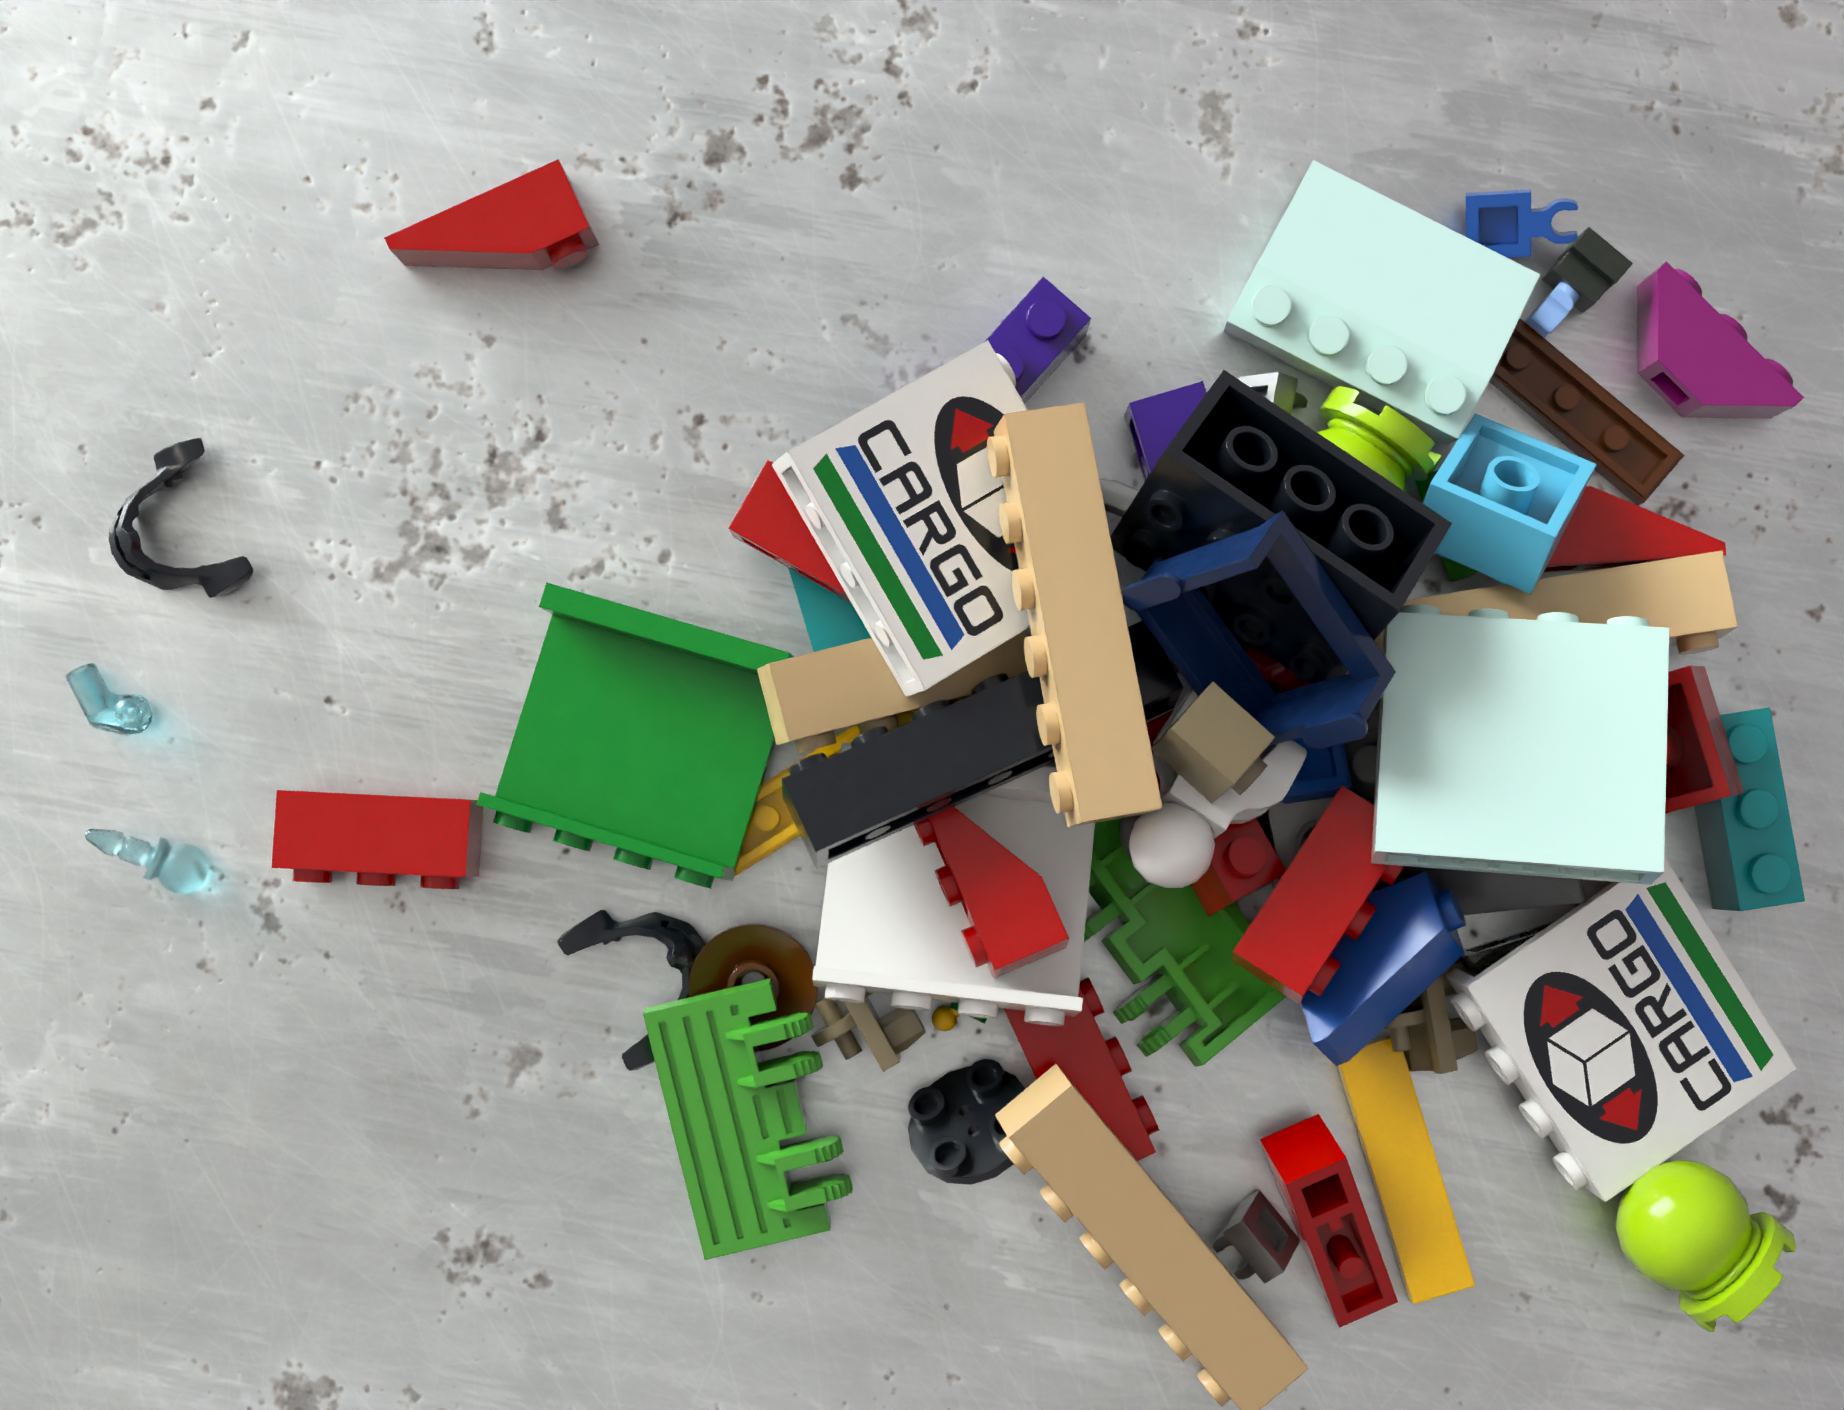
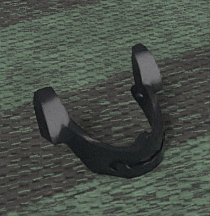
[108,438,253,598]
[557,910,705,1071]

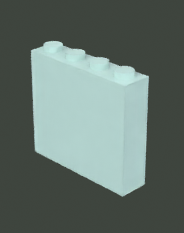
[1371,604,1669,885]

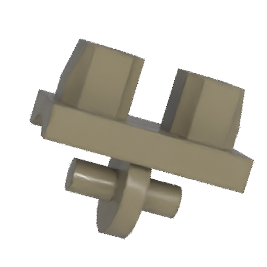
[1384,959,1478,1074]
[811,992,926,1072]

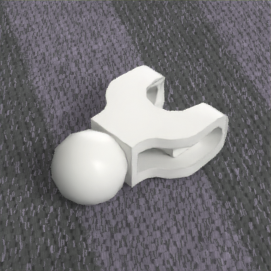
[1129,688,1307,888]

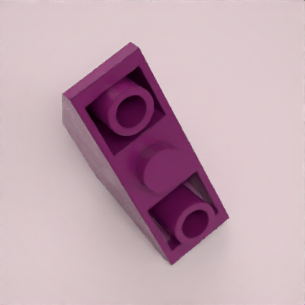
[1637,261,1804,419]

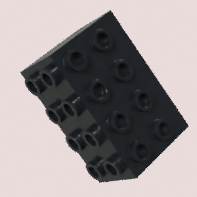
[1110,370,1452,684]

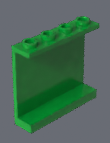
[476,582,794,889]

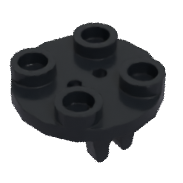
[908,1059,1026,1185]

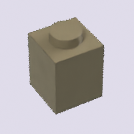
[1151,682,1275,803]

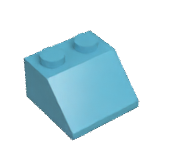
[1423,413,1596,595]

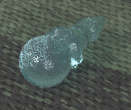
[85,829,209,894]

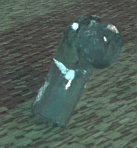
[65,663,153,736]

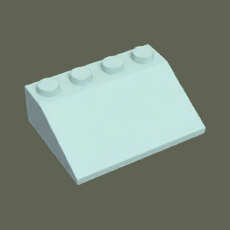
[1224,160,1540,445]

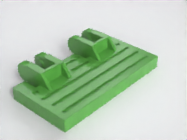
[1084,818,1287,1067]
[643,978,853,1260]

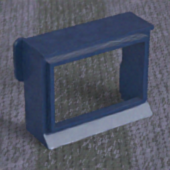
[1121,510,1396,749]

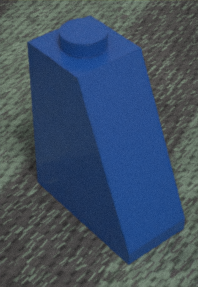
[1301,871,1466,1066]

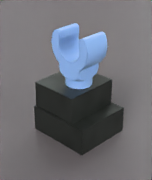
[1525,227,1633,338]

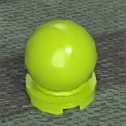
[1317,386,1442,492]
[1616,1160,1796,1332]

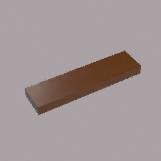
[1489,318,1684,506]

